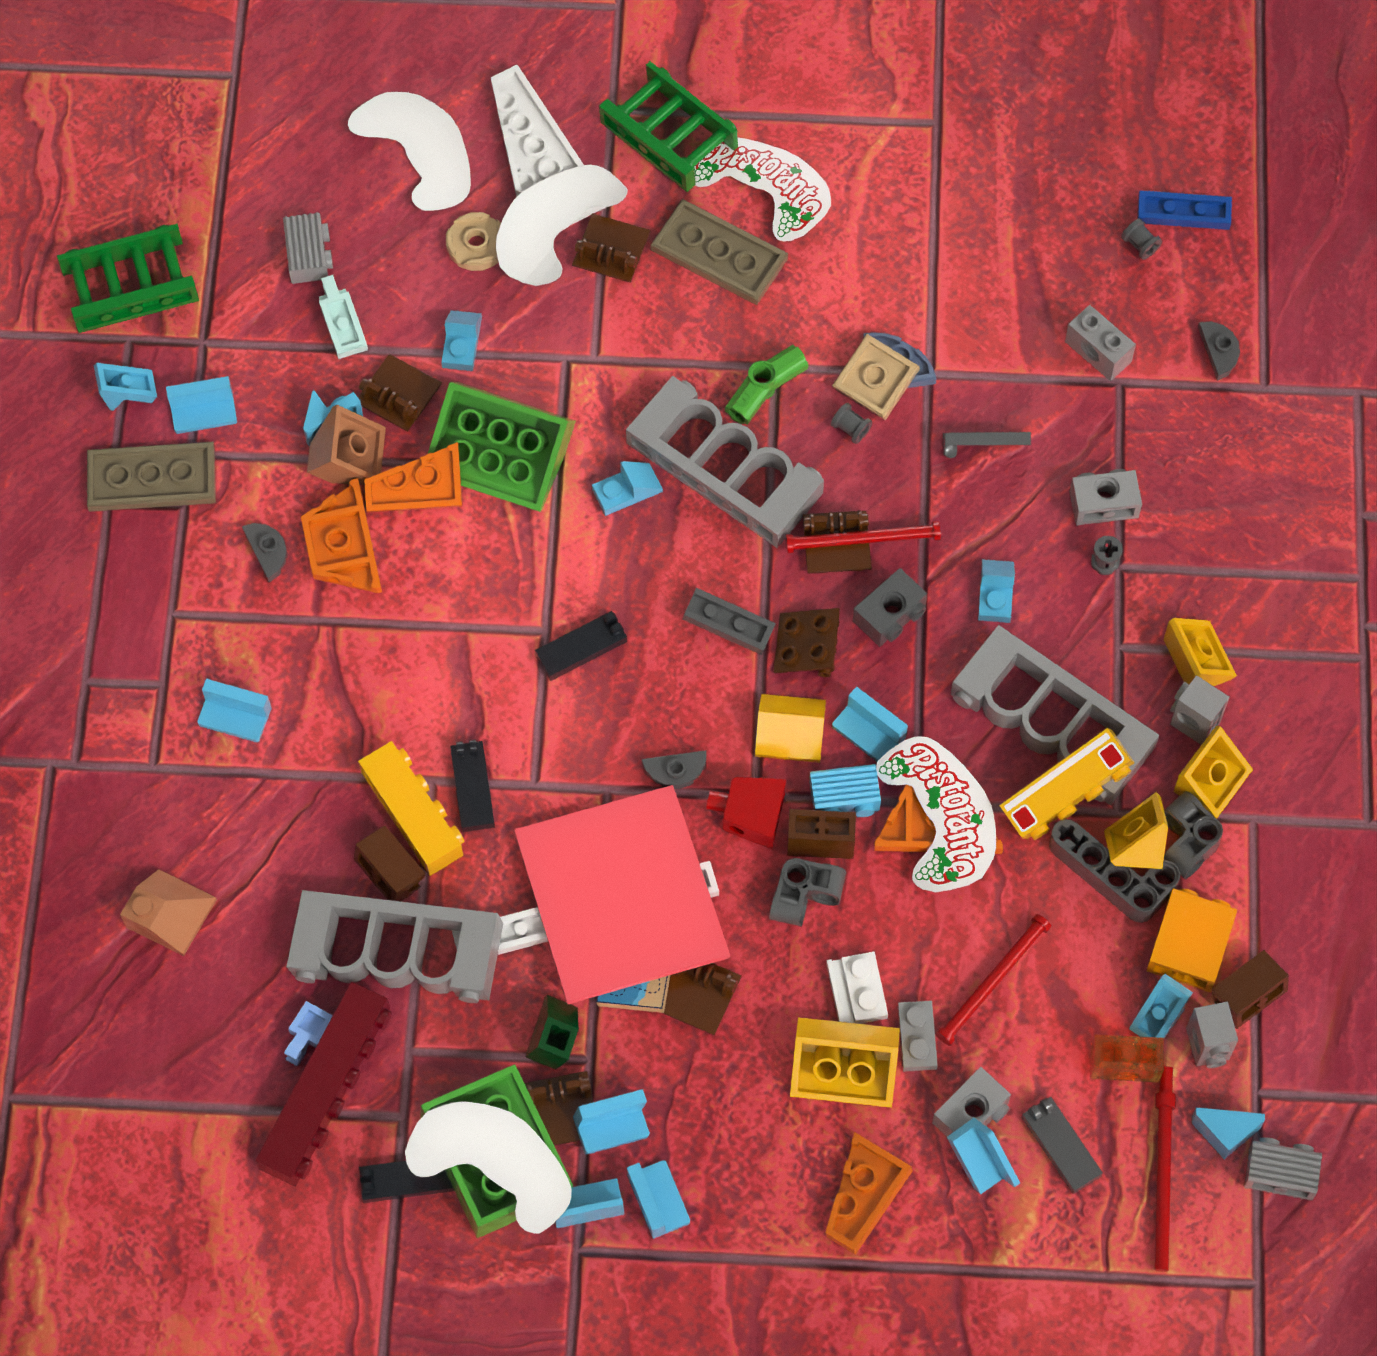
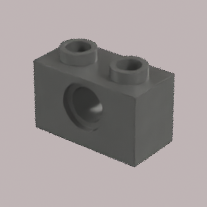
[853,568,927,647]

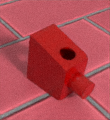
[706,777,786,849]

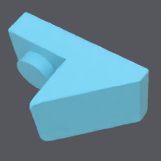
[441,310,482,371]
[94,363,157,411]
[303,390,363,447]
[592,461,663,516]
[978,559,1015,623]
[1129,974,1193,1048]

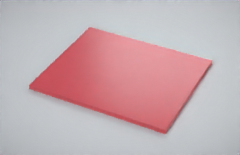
[514,785,730,1004]

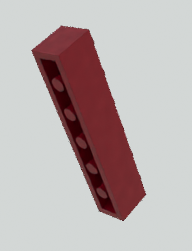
[255,982,392,1187]

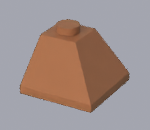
[307,405,386,485]
[120,869,217,956]

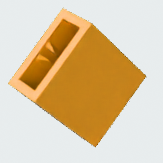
[1146,888,1238,993]

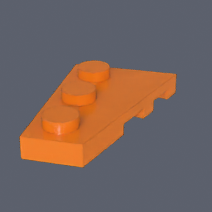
[364,442,462,513]
[825,1132,913,1255]

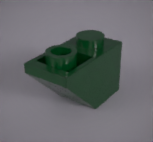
[525,995,579,1070]

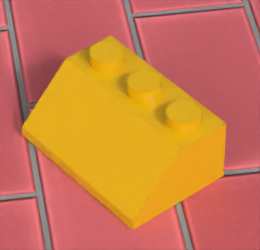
[790,1017,900,1108]

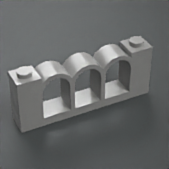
[626,376,824,548]
[951,625,1159,805]
[286,890,503,1003]

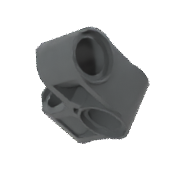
[1164,791,1223,879]
[769,858,847,927]

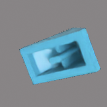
[1192,1107,1265,1160]

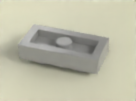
[898,1001,938,1072]

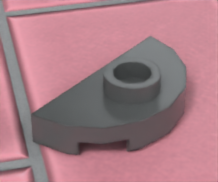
[1198,321,1240,381]
[242,523,288,582]
[642,750,707,789]

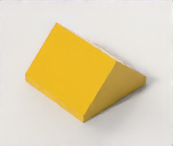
[1163,618,1237,686]
[755,694,826,763]
[1173,726,1253,819]
[1104,792,1168,869]

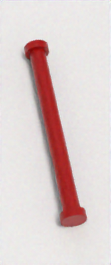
[786,521,941,554]
[935,914,1051,1046]

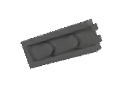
[943,432,1031,458]
[682,588,776,655]
[1021,1097,1103,1194]

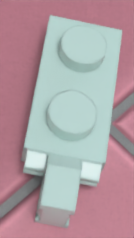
[319,275,368,359]

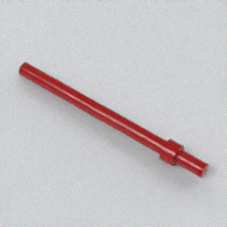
[1155,1066,1176,1272]

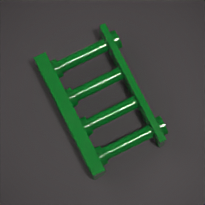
[599,61,738,192]
[57,224,199,333]

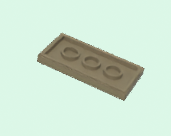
[651,199,788,305]
[87,442,216,512]

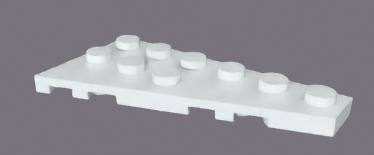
[491,65,606,225]

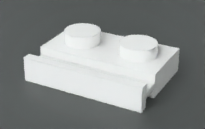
[826,952,888,1024]

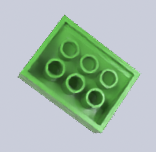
[428,382,576,512]
[420,1064,573,1238]

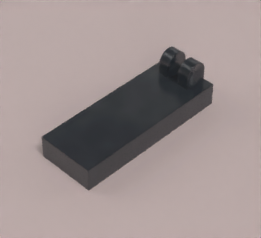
[535,611,627,681]
[450,739,495,832]
[359,1161,454,1203]

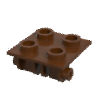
[572,213,650,283]
[358,354,442,432]
[803,510,872,574]
[773,608,840,678]
[663,963,742,1035]
[524,1071,593,1146]

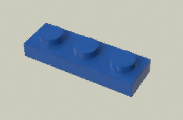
[1137,190,1232,230]

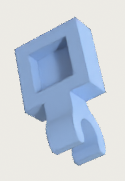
[284,1001,333,1066]

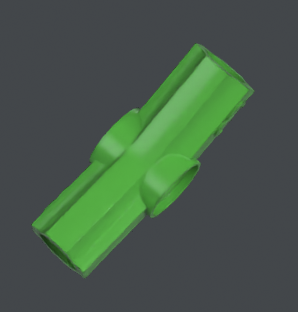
[725,345,809,425]

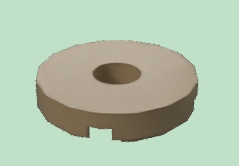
[446,212,501,271]

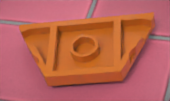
[301,478,382,593]
[874,785,1003,854]

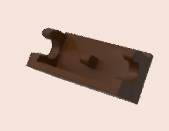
[787,809,856,859]
[354,826,426,902]
[1212,950,1289,1029]

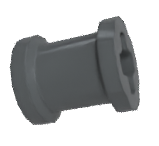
[1121,219,1162,260]
[830,403,872,444]
[1091,536,1123,575]

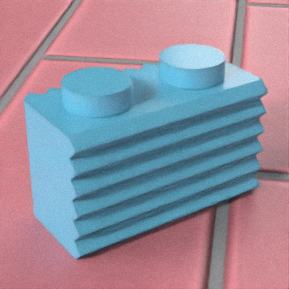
[809,764,881,817]

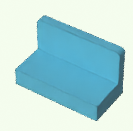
[166,376,237,434]
[197,679,272,742]
[832,686,908,762]
[573,1089,650,1154]
[947,1118,1020,1194]
[627,1160,690,1239]
[556,1178,624,1228]

